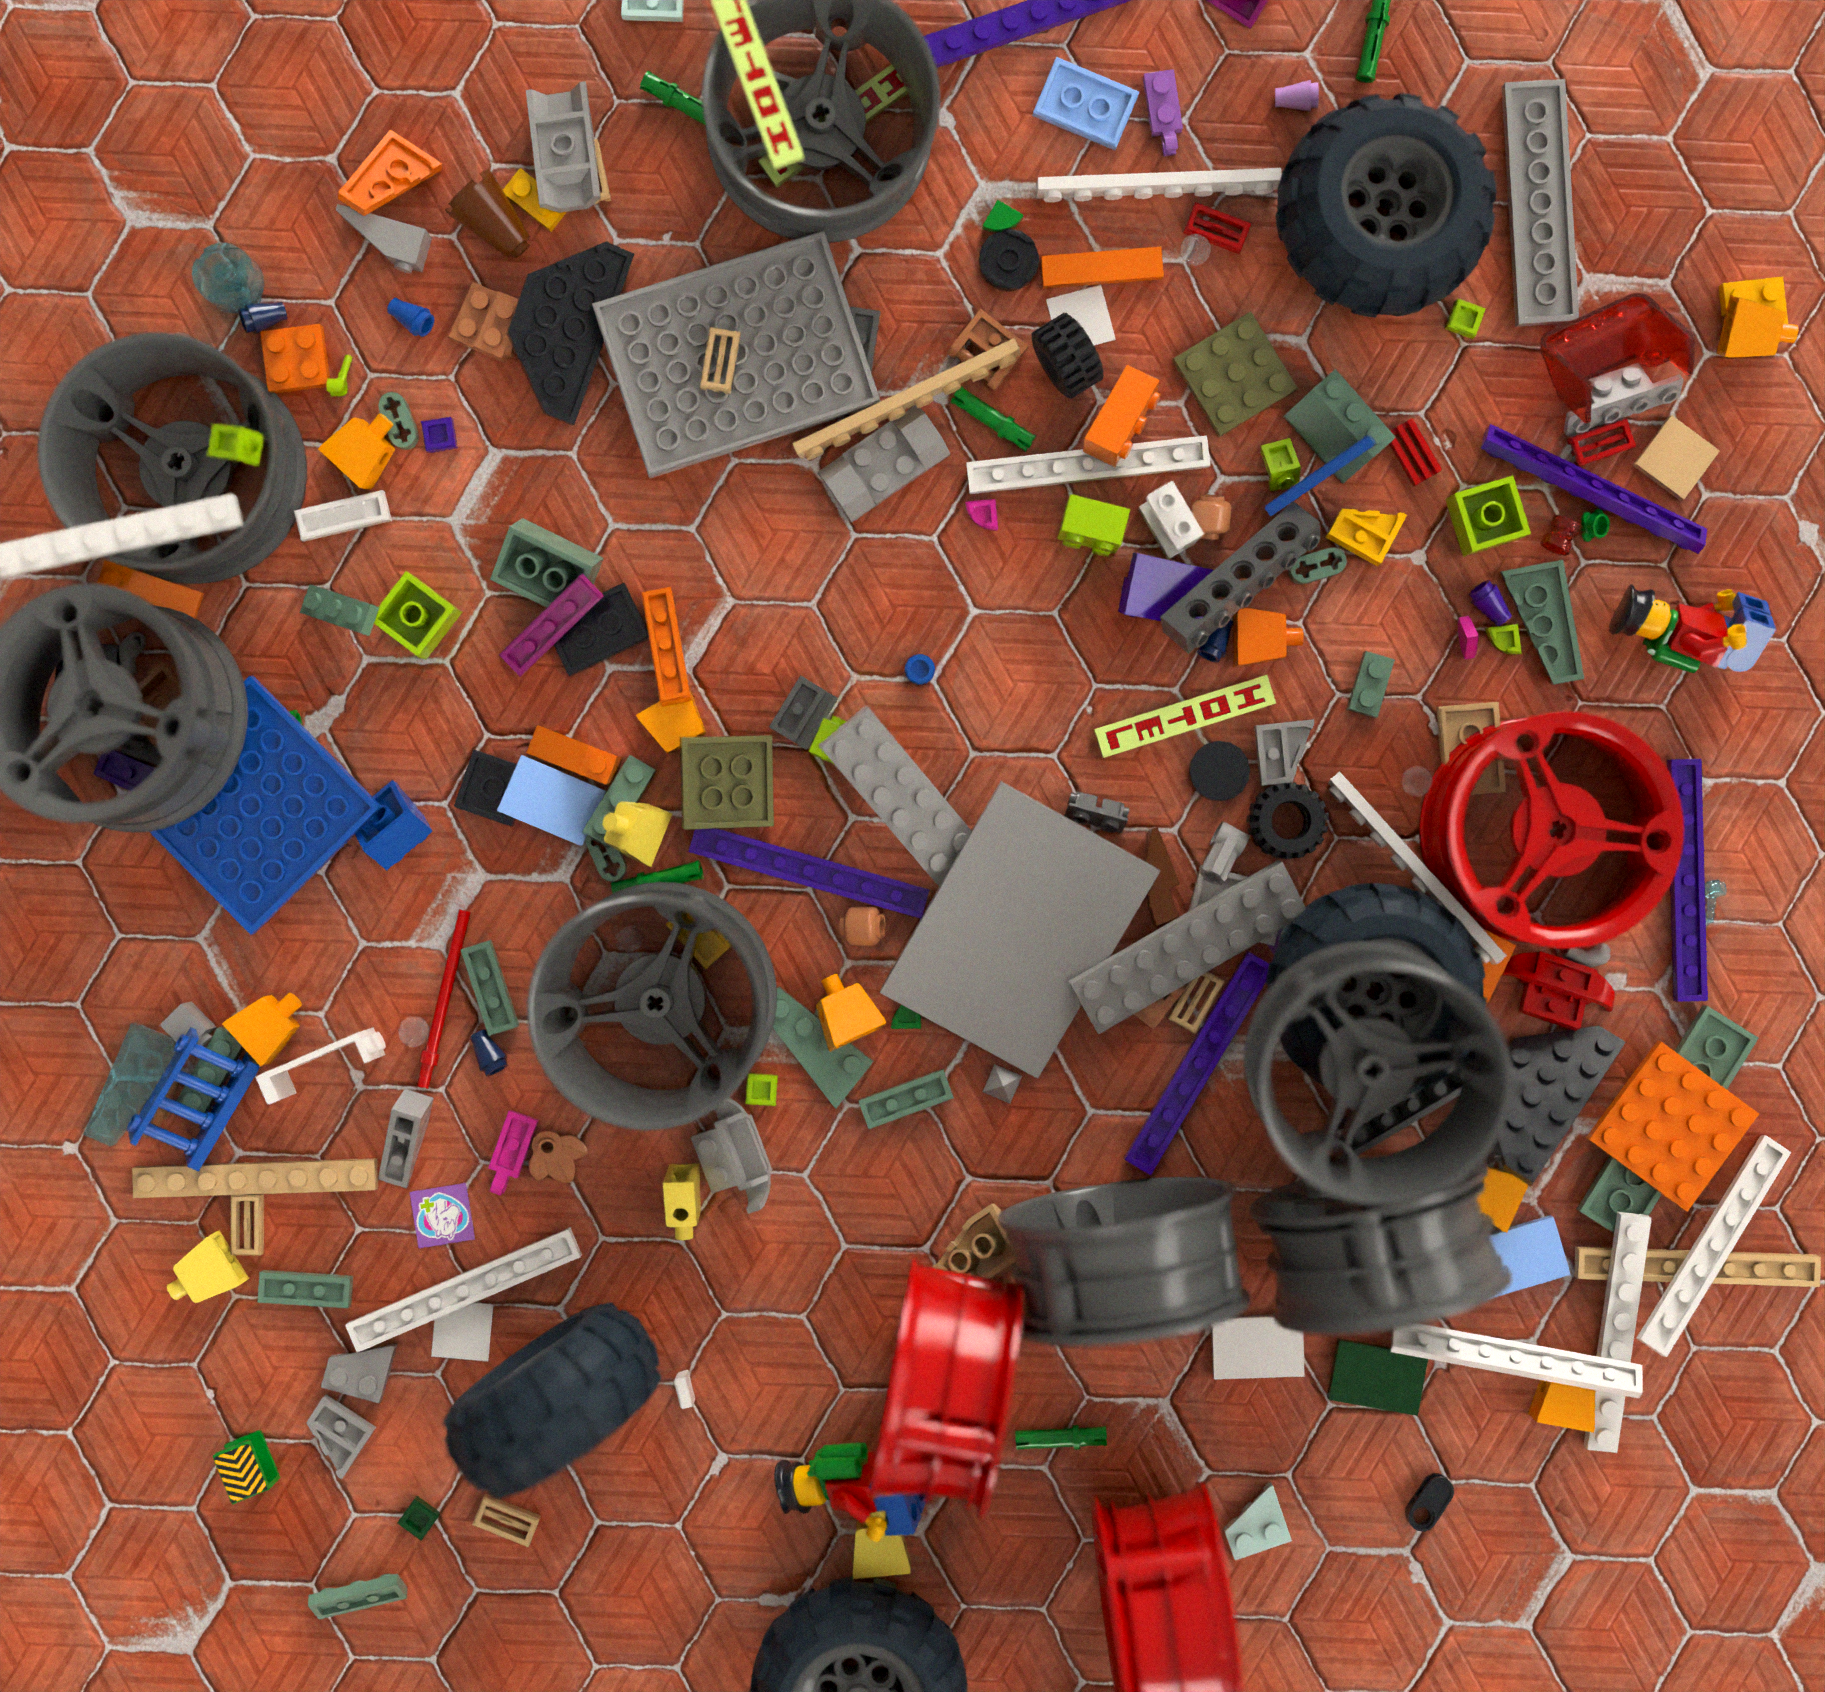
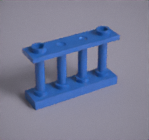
[127,1027,261,1171]

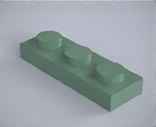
[300,584,379,636]
[582,755,656,848]
[461,940,519,1036]
[176,1027,244,1113]
[858,1069,954,1129]
[257,1270,353,1308]
[308,1574,407,1620]

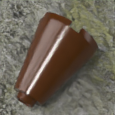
[445,169,530,258]

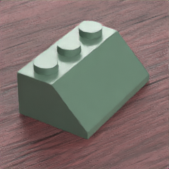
[1283,369,1396,484]
[490,518,604,608]

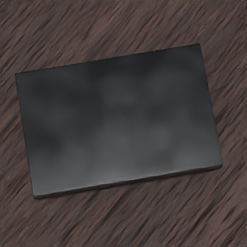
[554,583,649,677]

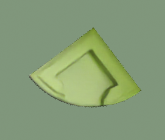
[1485,624,1522,655]

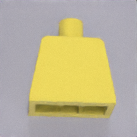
[603,801,672,867]
[663,1164,701,1240]
[167,1230,249,1303]
[853,1511,911,1579]

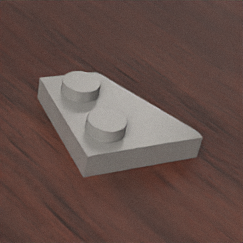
[1254,719,1314,786]
[321,1343,398,1403]
[306,1394,376,1479]

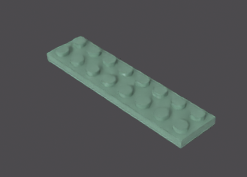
[1576,1005,1759,1233]

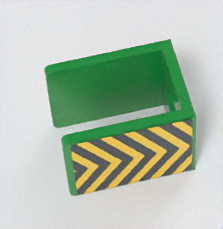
[213,1430,281,1505]

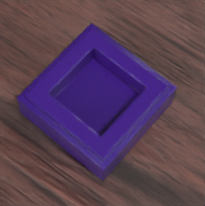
[421,417,458,453]

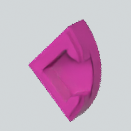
[965,499,998,531]
[1458,616,1479,659]

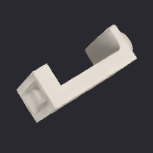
[1138,480,1204,560]

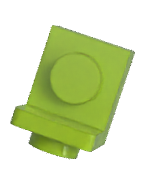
[207,424,264,465]
[1260,438,1301,491]

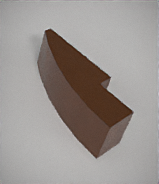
[1144,827,1180,926]

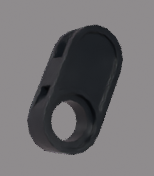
[1405,1473,1454,1532]

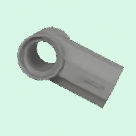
[1199,821,1250,885]

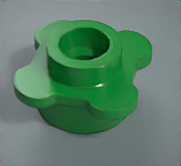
[1581,509,1610,542]

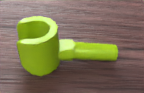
[326,355,353,396]

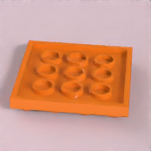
[1586,1040,1759,1212]

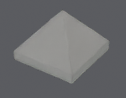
[983,1064,1022,1104]

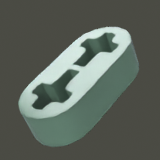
[378,392,419,450]
[1288,547,1347,585]
[586,836,627,882]

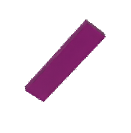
[499,574,604,677]

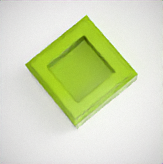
[1445,298,1486,339]
[745,1073,778,1106]

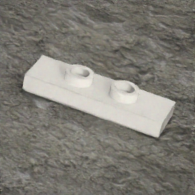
[294,490,392,542]

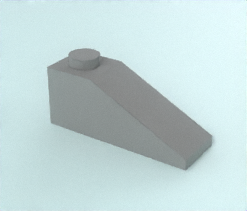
[336,204,432,274]
[378,1089,434,1189]

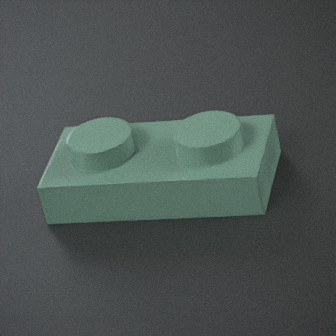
[1346,651,1395,718]

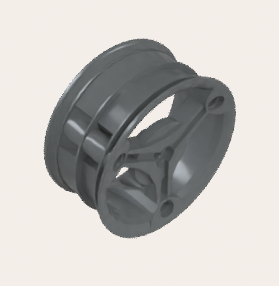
[702,0,940,243]
[38,333,307,584]
[0,584,248,833]
[527,882,777,1130]
[1244,941,1512,1207]
[1249,1161,1512,1335]
[998,1177,1251,1346]

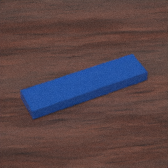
[1265,435,1377,517]

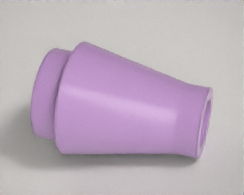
[1275,80,1319,112]

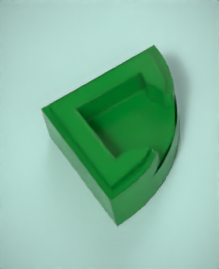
[982,200,1024,232]
[891,1005,921,1029]

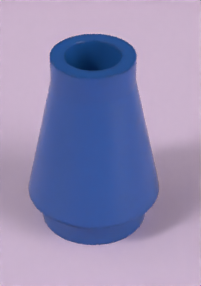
[387,298,435,337]

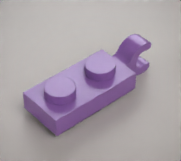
[1143,69,1183,156]

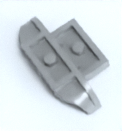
[691,1098,773,1214]

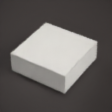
[674,1370,695,1409]

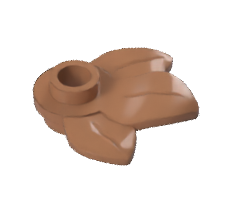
[529,1130,588,1183]

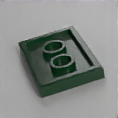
[1327,1338,1428,1416]

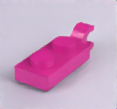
[488,1110,539,1196]

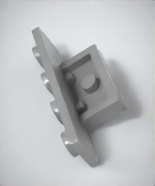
[1564,363,1684,436]

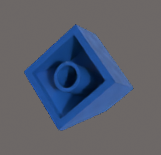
[355,780,433,870]

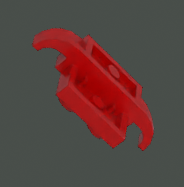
[1502,951,1615,1031]

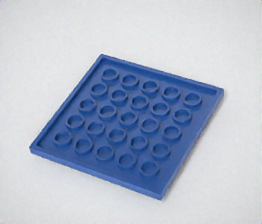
[150,676,382,935]

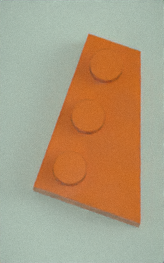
[338,130,442,216]

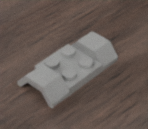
[526,81,601,213]
[817,405,951,523]

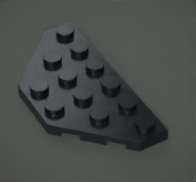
[506,241,634,426]
[1497,1026,1626,1187]

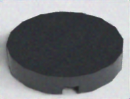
[979,229,1039,292]
[1189,741,1250,801]

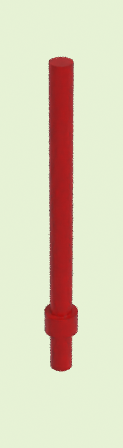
[417,909,471,1089]

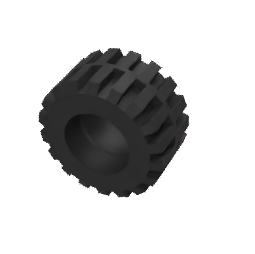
[1032,313,1104,399]
[1247,782,1329,859]

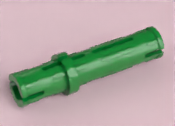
[1356,0,1391,83]
[640,71,706,125]
[951,386,1036,452]
[611,860,704,894]
[1015,1425,1107,1450]

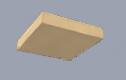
[1632,415,1720,501]

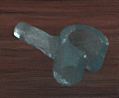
[1705,880,1727,923]

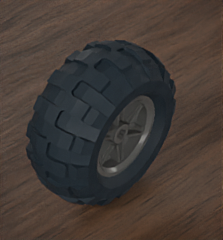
[443,1302,661,1499]

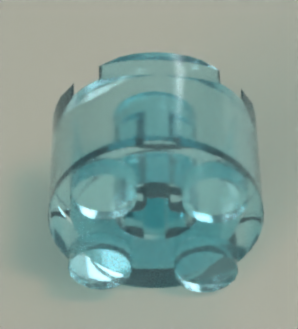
[192,243,264,313]

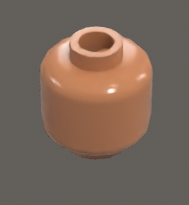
[1192,494,1231,540]
[839,907,886,946]

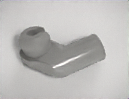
[118,632,146,675]
[1563,943,1611,968]

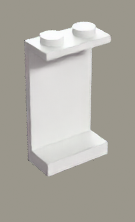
[256,1027,386,1105]

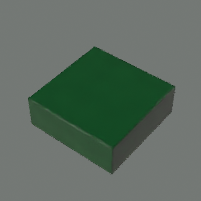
[397,1496,441,1541]

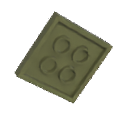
[1172,311,1298,438]
[680,735,774,830]

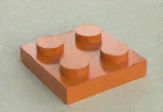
[260,324,330,393]

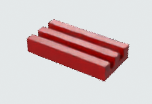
[1183,202,1251,254]
[1389,418,1442,487]
[1567,418,1636,467]

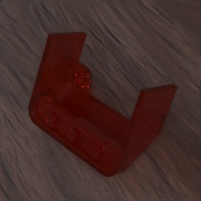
[1540,293,1696,424]

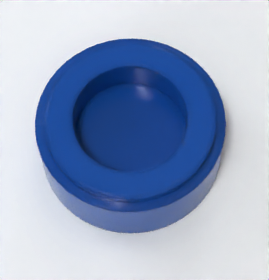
[905,654,935,685]

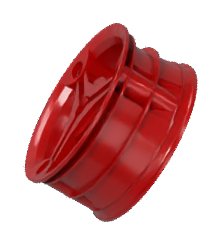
[1419,711,1684,949]
[869,1257,1024,1520]
[1091,1481,1244,1692]

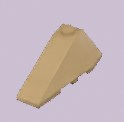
[932,1204,1017,1279]

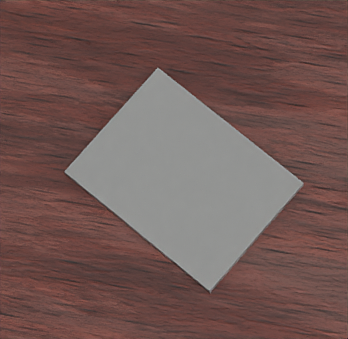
[592,230,881,479]
[880,781,1160,1078]

